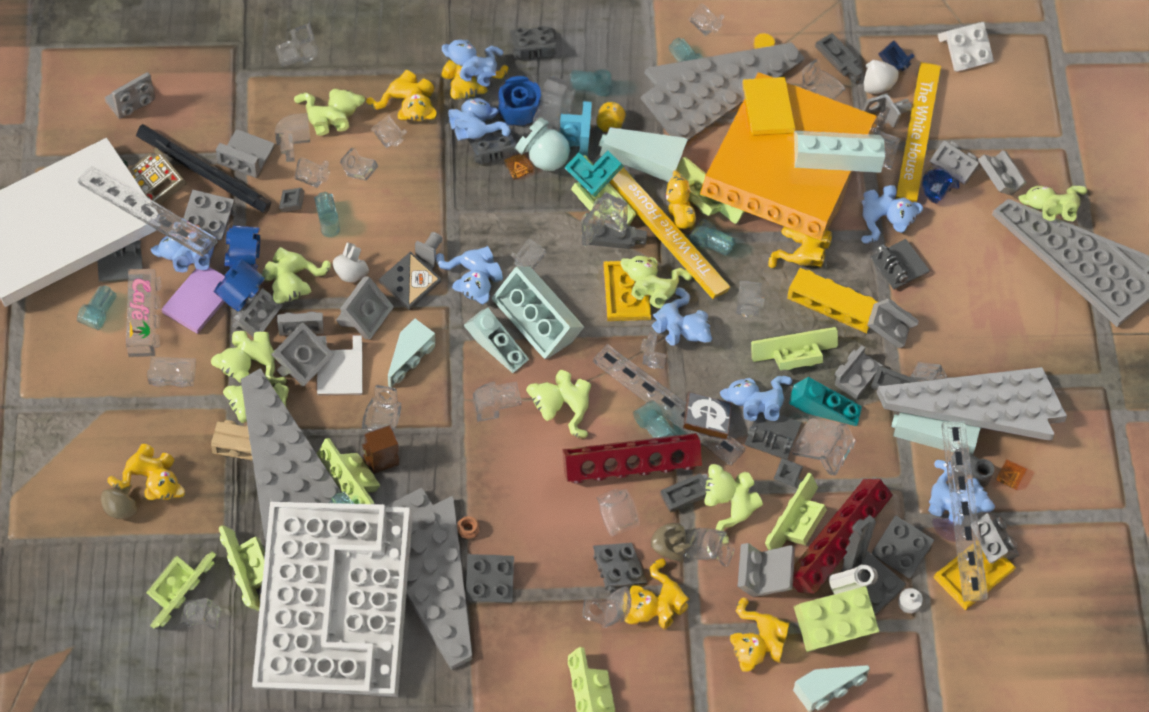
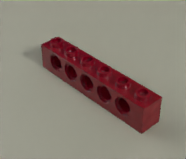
[562,433,702,484]
[792,479,893,593]

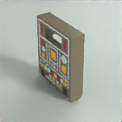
[130,147,187,209]

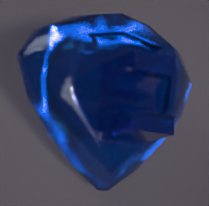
[921,165,960,204]

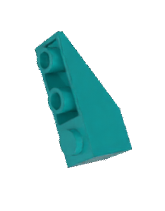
[789,377,862,426]

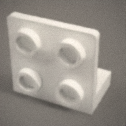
[938,22,993,71]

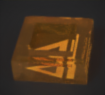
[504,154,533,180]
[996,459,1027,490]

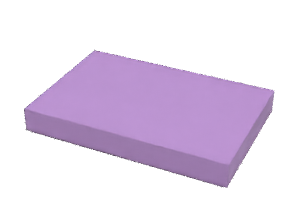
[161,267,225,334]

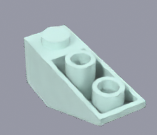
[464,308,529,373]
[388,319,435,388]
[793,665,870,712]

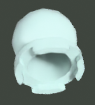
[515,117,570,171]

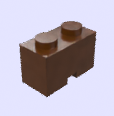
[362,425,399,474]

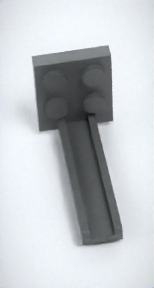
[839,515,906,616]

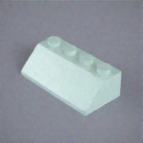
[794,131,885,172]
[491,266,584,359]

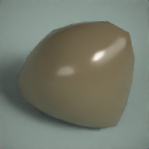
[101,485,137,519]
[651,523,690,561]

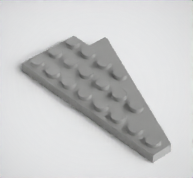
[641,43,805,141]
[992,199,1149,327]
[877,367,1067,441]
[241,369,349,543]
[386,488,472,670]

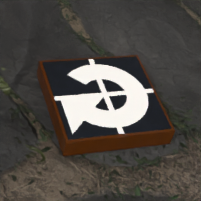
[683,392,731,439]

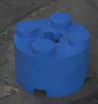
[499,76,541,125]
[225,225,261,270]
[213,258,265,312]

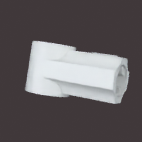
[829,565,878,595]

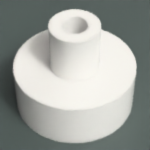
[898,588,923,613]

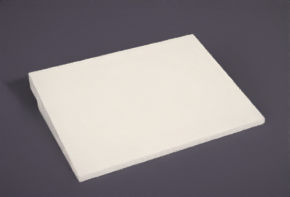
[0,138,163,307]
[252,502,413,697]

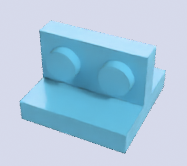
[560,101,592,158]

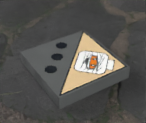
[379,251,441,310]

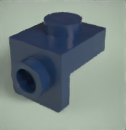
[878,40,915,71]

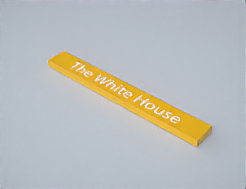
[895,62,941,202]
[609,167,730,299]

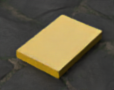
[742,77,795,135]
[603,261,651,321]
[933,541,1016,610]

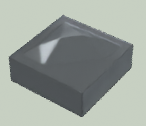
[279,188,305,212]
[774,458,803,488]

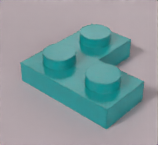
[564,150,624,197]

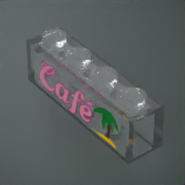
[126,269,161,357]

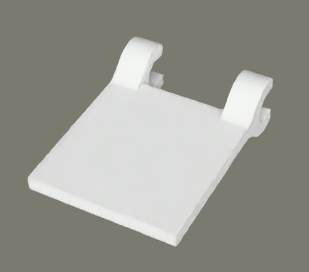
[317,335,362,396]

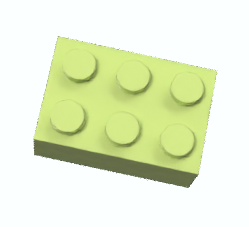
[794,586,879,652]

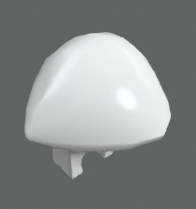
[864,60,899,94]
[333,243,369,282]

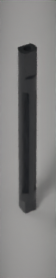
[136,124,272,213]

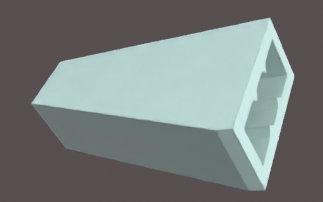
[599,127,687,182]
[891,412,980,455]

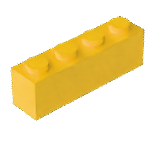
[787,268,878,334]

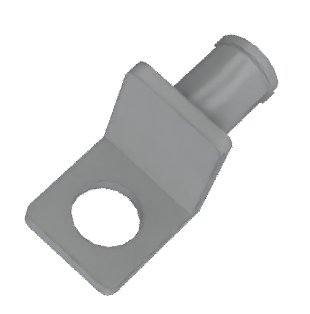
[862,94,912,128]
[415,232,443,270]

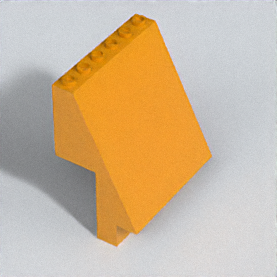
[700,72,877,240]

